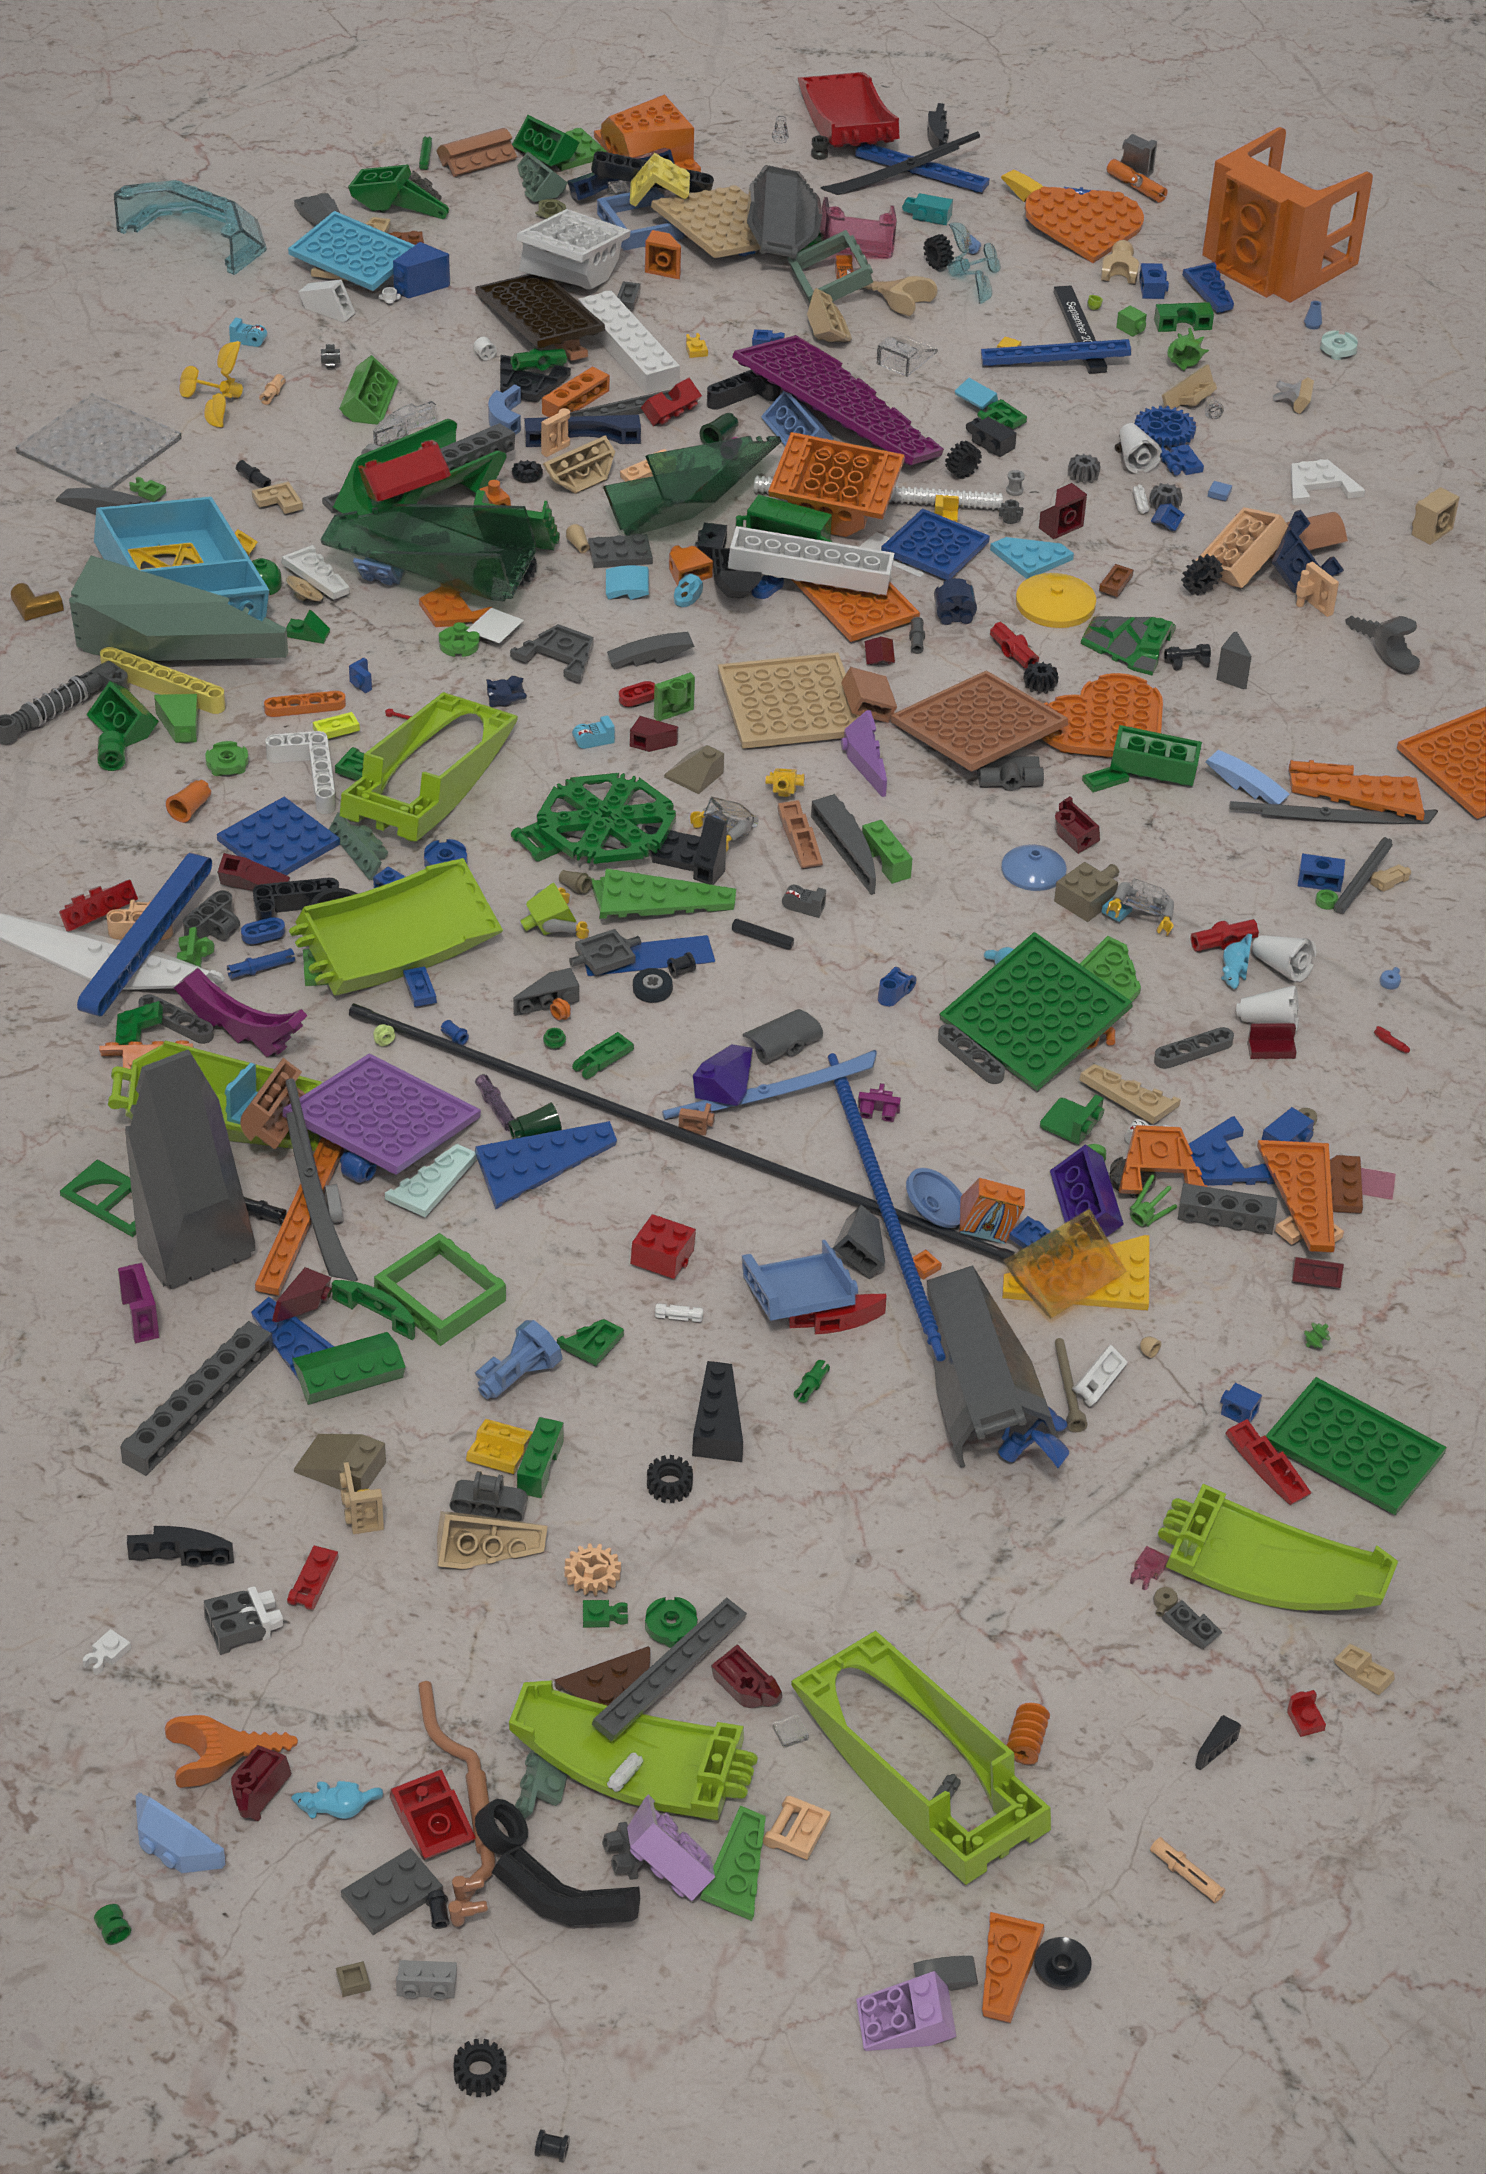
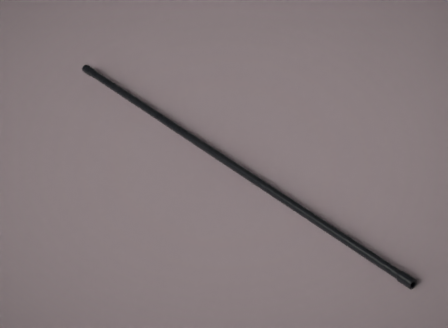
[349,1003,1024,1269]

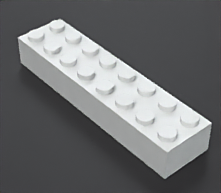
[578,290,680,394]
[728,526,894,595]

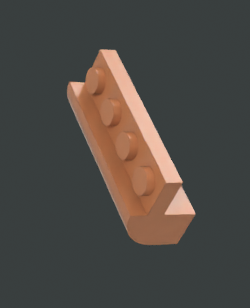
[436,128,517,177]
[1270,512,1348,559]
[240,1058,305,1149]

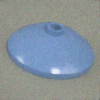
[1001,844,1067,891]
[906,1168,962,1228]

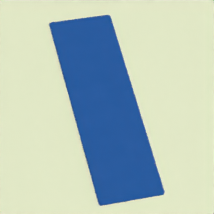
[585,935,715,976]

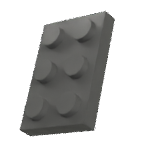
[588,534,653,568]
[341,1848,443,1935]

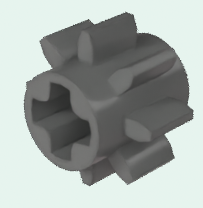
[321,344,340,368]
[999,499,1024,524]

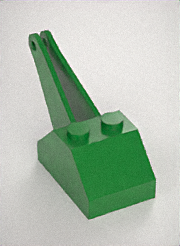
[348,164,449,219]

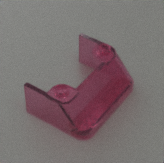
[820,197,897,258]

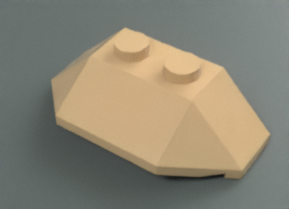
[807,288,852,342]
[543,435,615,494]

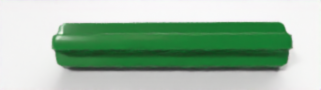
[419,136,432,170]

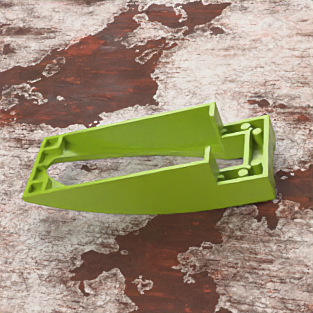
[339,692,518,842]
[791,1630,1051,1885]

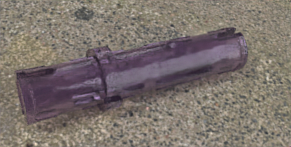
[475,1074,516,1131]

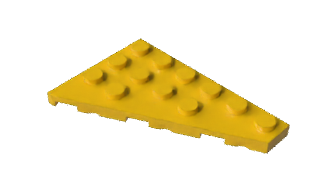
[1002,1235,1149,1311]

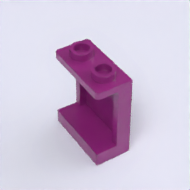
[118,1263,159,1344]

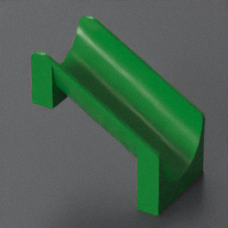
[333,419,507,545]

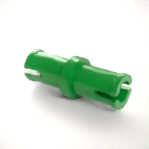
[794,1360,830,1403]

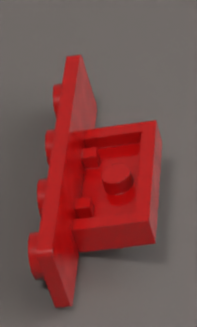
[59,879,138,931]

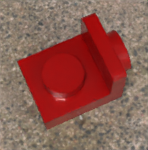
[1287,1690,1326,1737]

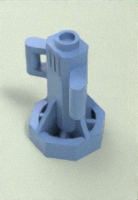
[475,1320,563,1399]

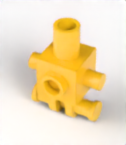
[765,768,805,797]

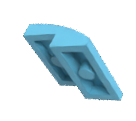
[606,565,649,600]

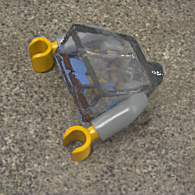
[690,796,759,852]
[1106,878,1174,936]

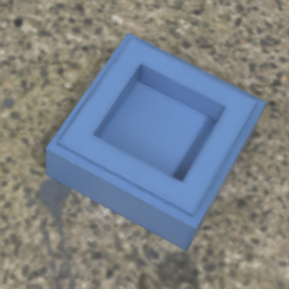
[1208,481,1232,501]

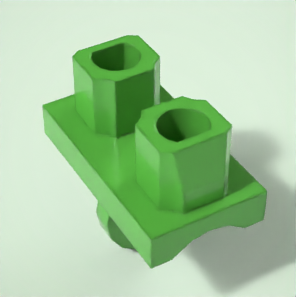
[177,927,215,967]

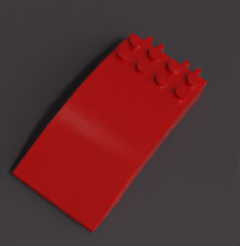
[798,72,900,147]

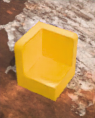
[934,495,959,522]

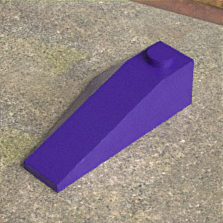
[693,1044,753,1106]

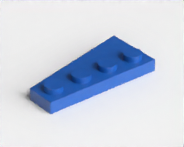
[1182,262,1234,313]
[251,1297,335,1381]

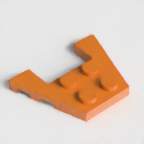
[419,573,492,627]
[1119,1125,1208,1194]

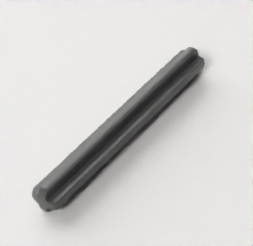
[1334,837,1393,914]

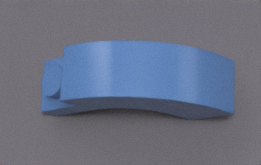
[488,385,521,435]

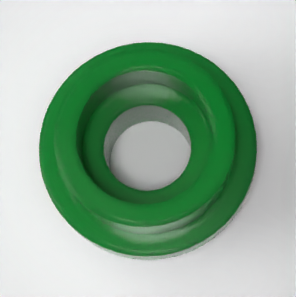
[543,1028,566,1049]

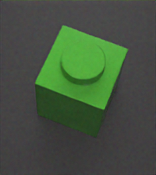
[1116,305,1147,337]

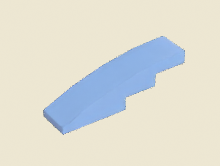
[1205,750,1290,804]

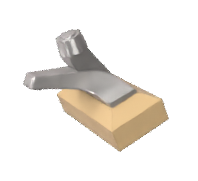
[1273,377,1314,414]

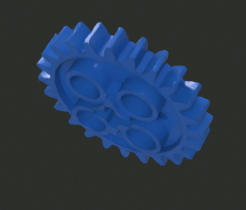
[1134,405,1196,448]

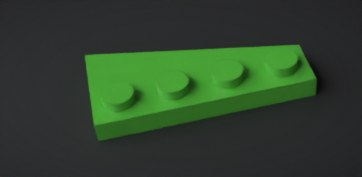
[700,1805,766,1921]

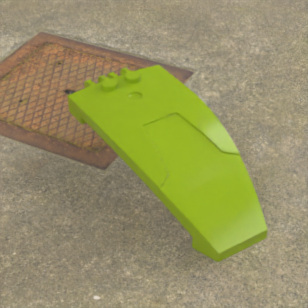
[1158,1484,1398,1611]
[509,1680,758,1820]

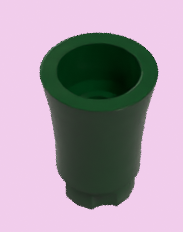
[699,413,738,449]
[508,1102,562,1139]

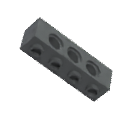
[1177,1183,1278,1235]

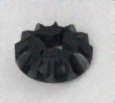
[512,460,543,482]

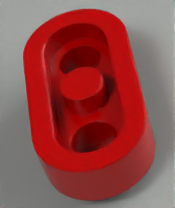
[619,681,655,707]

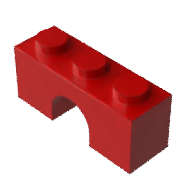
[641,377,702,426]

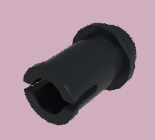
[426,1890,450,1929]

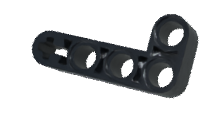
[706,369,781,410]
[253,877,339,921]

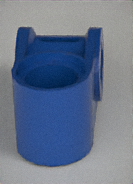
[878,967,917,1007]

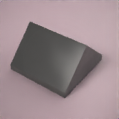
[1216,632,1252,689]

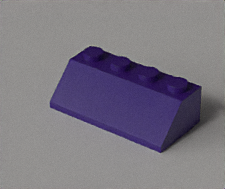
[1050,1144,1124,1241]

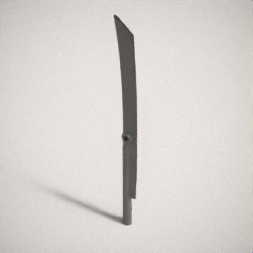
[1229,801,1438,824]
[285,1078,358,1282]

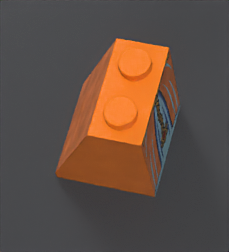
[960,1178,1025,1244]

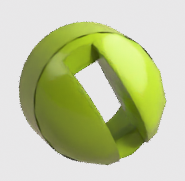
[1087,295,1103,310]

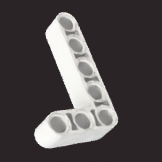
[265,731,336,814]

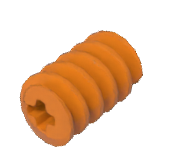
[1006,1702,1050,1765]

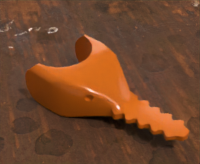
[165,1715,298,1788]

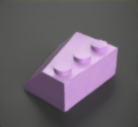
[627,1794,715,1901]

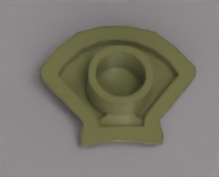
[535,199,567,219]

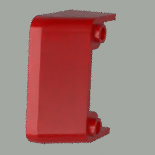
[358,440,451,501]

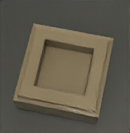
[336,1961,371,1997]

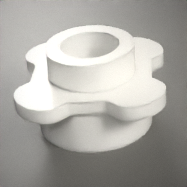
[379,287,401,304]

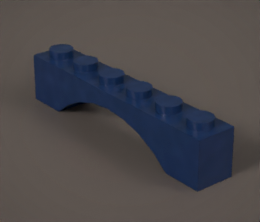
[567,148,674,200]
[524,415,641,447]

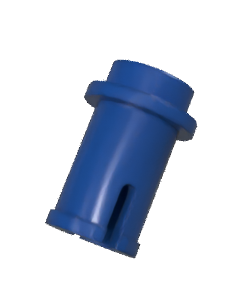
[441,1020,469,1045]

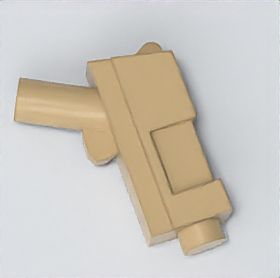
[1369,864,1411,892]

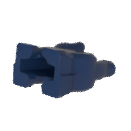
[486,676,527,707]

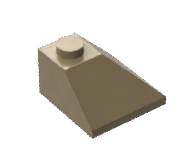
[664,745,724,794]

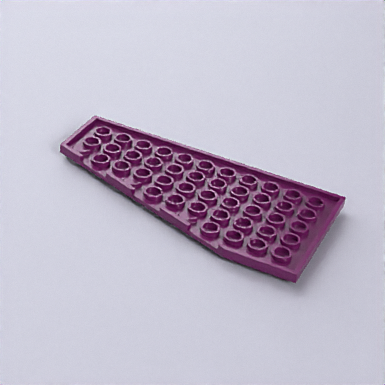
[732,335,944,465]

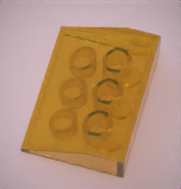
[1003,1209,1127,1319]

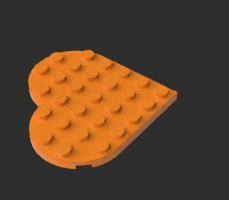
[1024,186,1144,263]
[1042,673,1163,757]

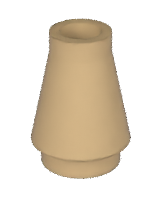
[566,524,590,553]

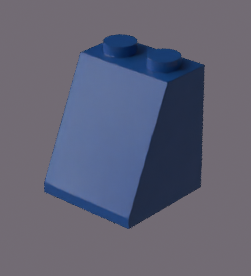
[393,242,450,299]

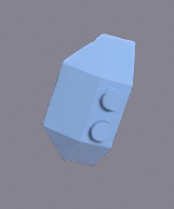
[136,1792,226,1873]

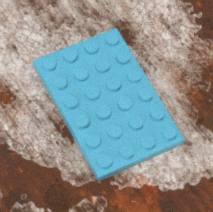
[288,211,415,291]

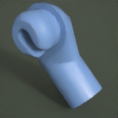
[966,235,981,254]

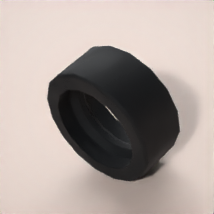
[475,1799,528,1855]

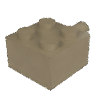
[1054,862,1120,922]

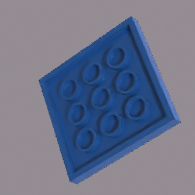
[881,508,990,580]
[217,796,340,875]

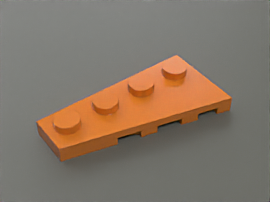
[982,1912,1045,2023]

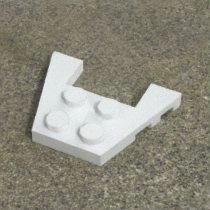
[1291,459,1365,505]

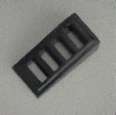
[1195,1715,1241,1770]

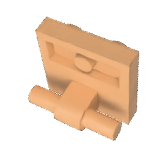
[1296,562,1339,617]

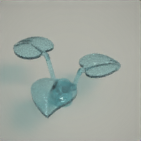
[948,222,1001,304]

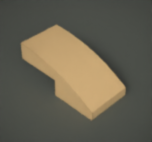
[1334,1644,1395,1695]

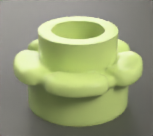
[373,1024,395,1047]

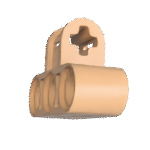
[106,900,173,940]

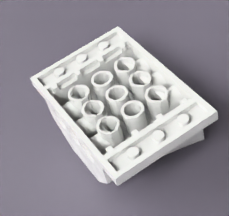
[516,209,631,289]

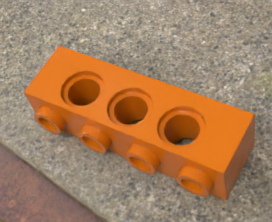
[542,366,610,417]

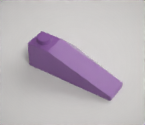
[841,710,887,797]

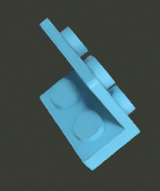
[225,1063,258,1124]

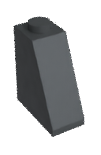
[833,1205,885,1279]

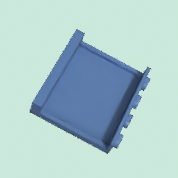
[742,1240,858,1321]

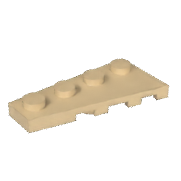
[1079,1064,1181,1124]

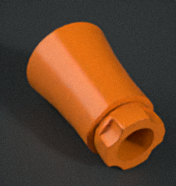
[166,779,211,823]

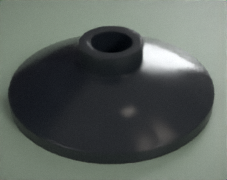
[1034,1937,1092,1988]

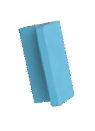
[955,378,998,409]

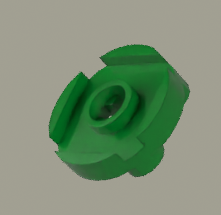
[645,1597,698,1648]

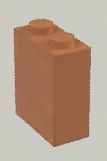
[841,667,897,723]

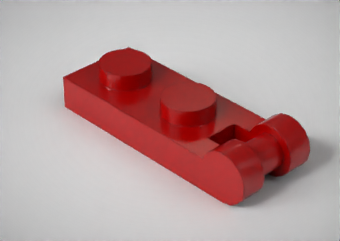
[287,1545,339,1610]

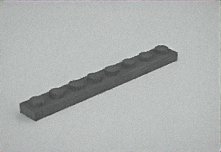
[592,1597,747,1741]

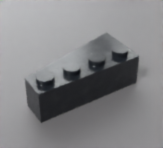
[692,1361,743,1462]

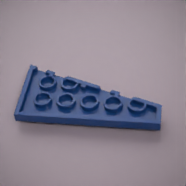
[475,1121,617,1210]

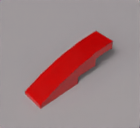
[1225,1419,1312,1505]

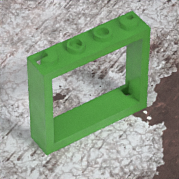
[374,1233,506,1346]

